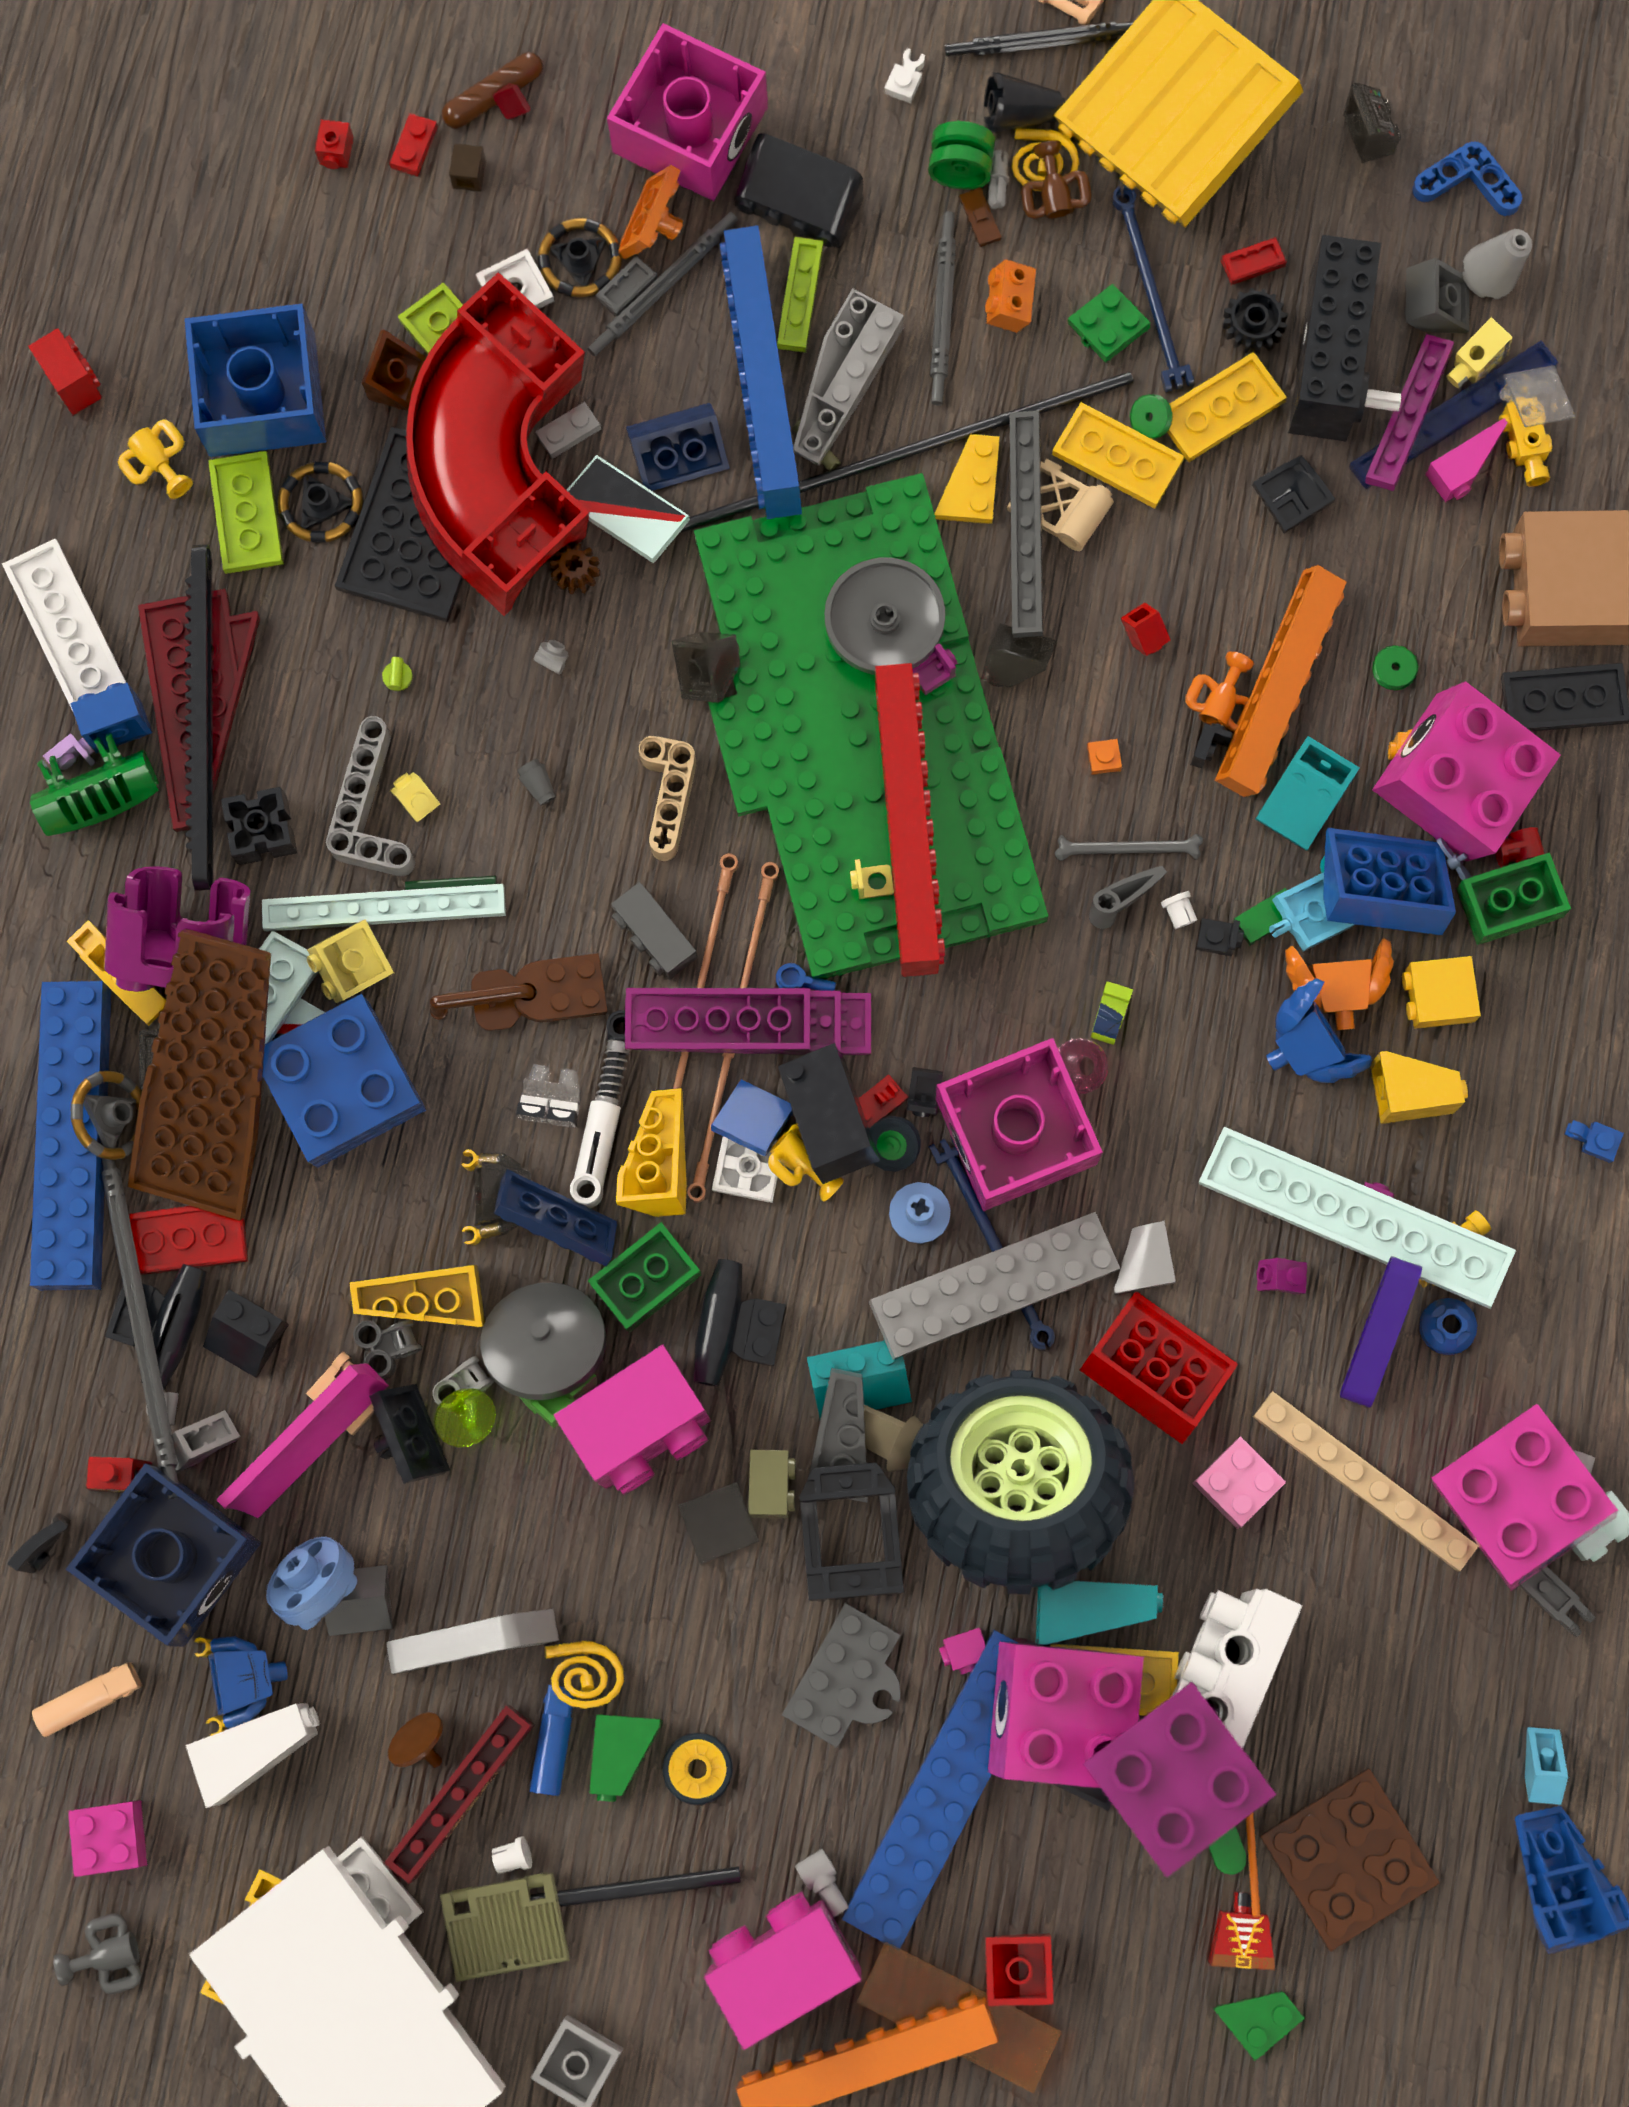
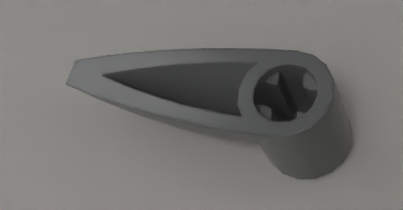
[1089,866,1167,929]

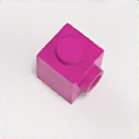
[939,1627,986,1675]

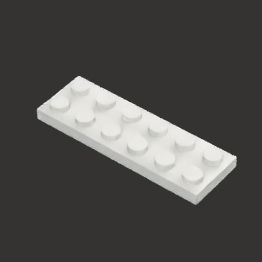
[2,538,127,711]

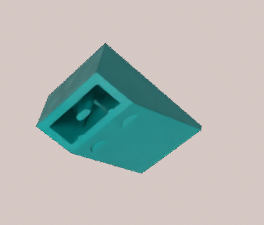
[1256,736,1360,851]

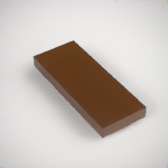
[959,187,1002,247]

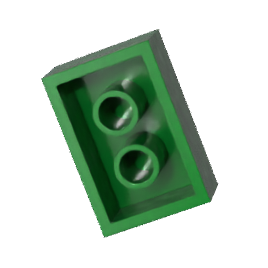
[1456,852,1571,945]
[588,1222,702,1333]

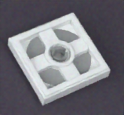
[712,1137,781,1203]

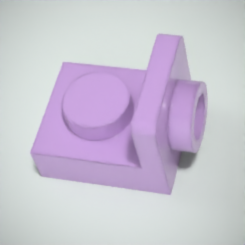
[43,733,96,770]

